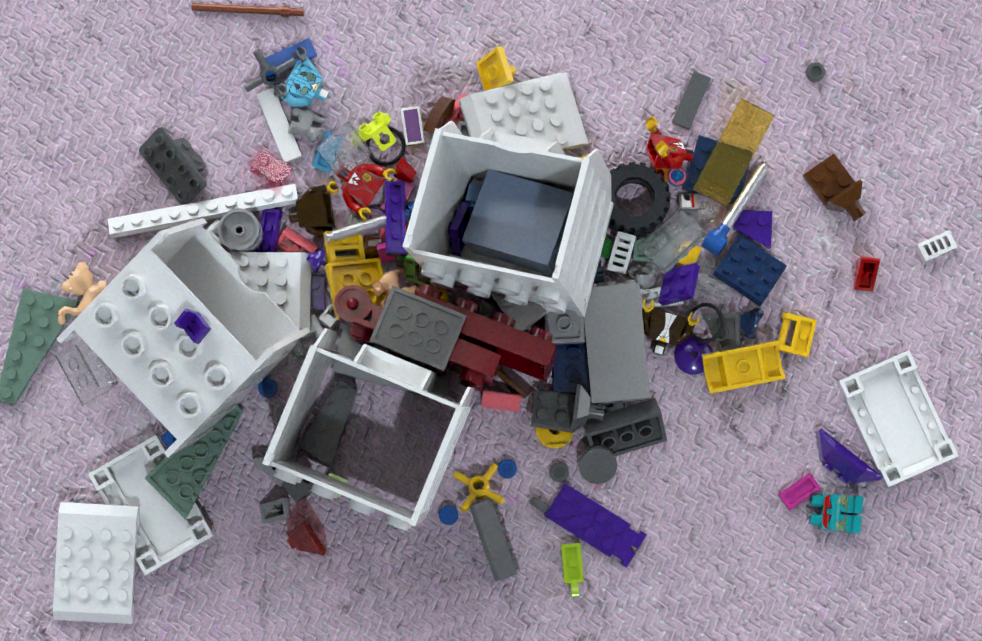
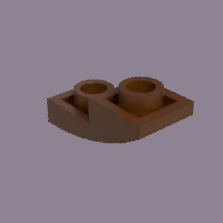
[423,96,456,134]

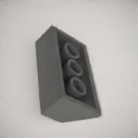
[583,398,667,456]
[469,500,520,582]

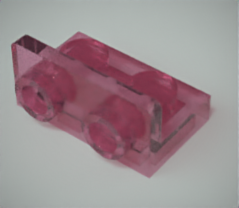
[247,147,293,187]

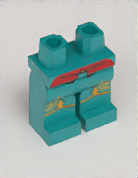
[809,493,864,534]

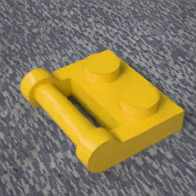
[323,231,365,263]
[778,312,817,358]

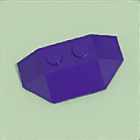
[816,428,883,484]

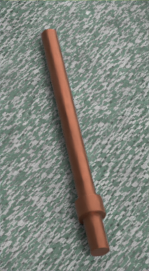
[192,3,305,18]

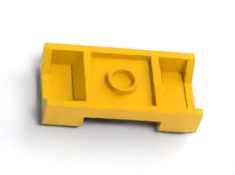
[701,340,786,394]

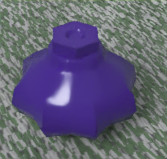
[306,249,327,272]

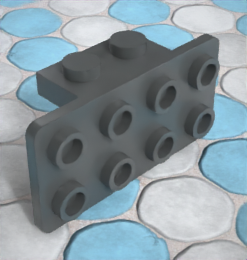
[139,127,207,205]

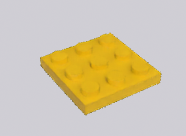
[325,258,386,321]

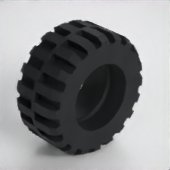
[608,162,671,237]

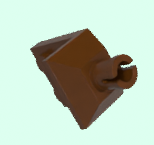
[803,154,866,222]

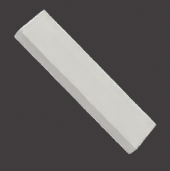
[256,88,302,164]

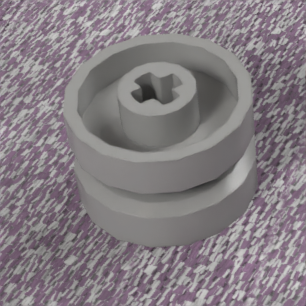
[217,208,264,252]

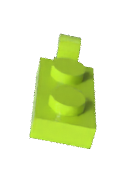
[561,543,584,597]

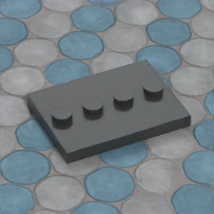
[370,286,467,372]

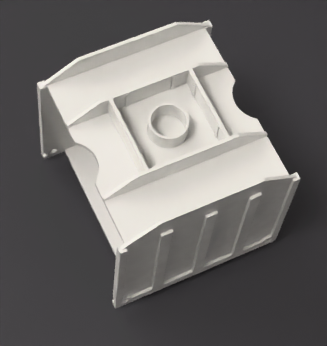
[403,121,614,317]
[57,218,311,457]
[262,328,475,531]

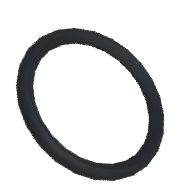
[366,127,406,166]
[687,303,724,343]

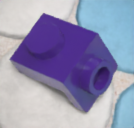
[174,309,211,344]

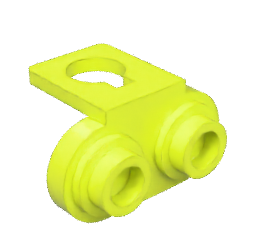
[358,112,397,151]

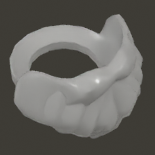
[628,262,657,289]

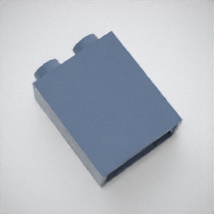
[462,169,574,275]

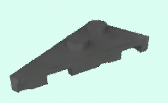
[702,313,741,352]

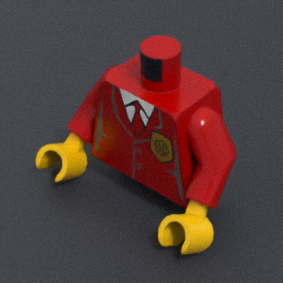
[646,116,693,169]
[337,164,397,221]

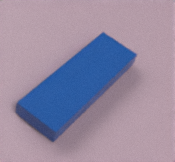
[260,38,317,79]

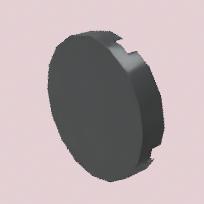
[578,446,617,484]

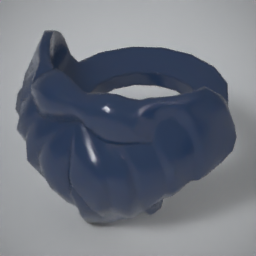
[740,308,764,339]

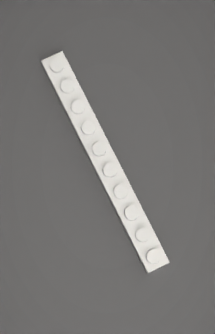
[108,184,298,239]

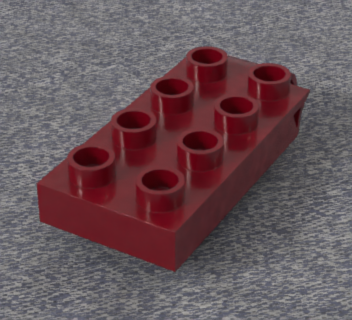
[384,284,557,382]
[334,285,501,392]

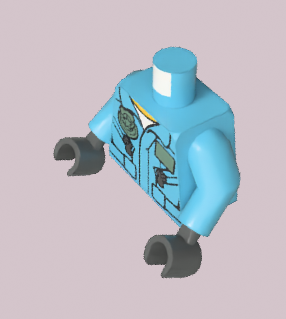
[274,47,329,107]

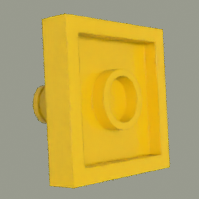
[476,46,516,91]

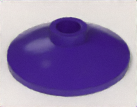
[674,337,712,375]

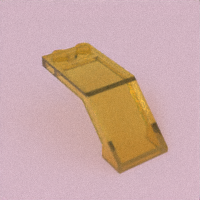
[693,98,775,207]

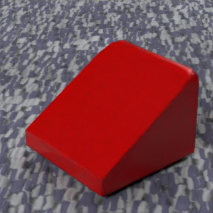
[393,157,417,183]

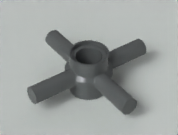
[244,49,296,101]

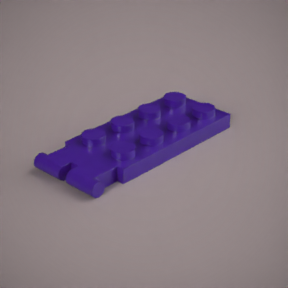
[545,483,647,568]

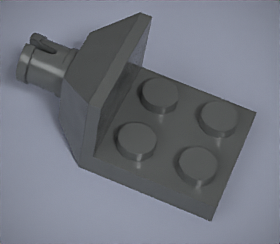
[531,384,605,433]

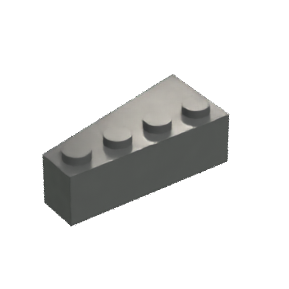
[298,380,358,468]

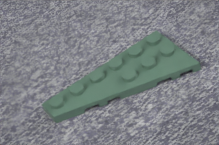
[0,289,80,405]
[145,405,243,520]

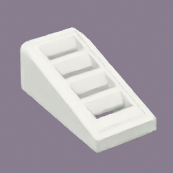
[915,230,957,264]
[607,231,636,275]

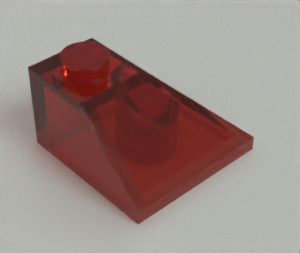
[287,520,329,556]

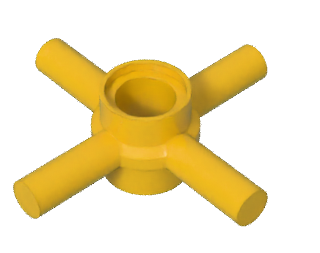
[453,463,505,513]

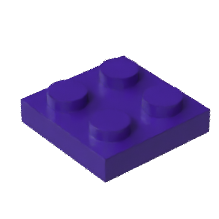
[448,202,471,256]
[658,262,700,306]

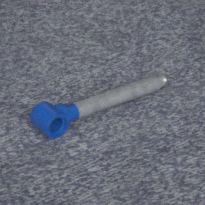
[701,161,771,257]
[325,201,415,244]

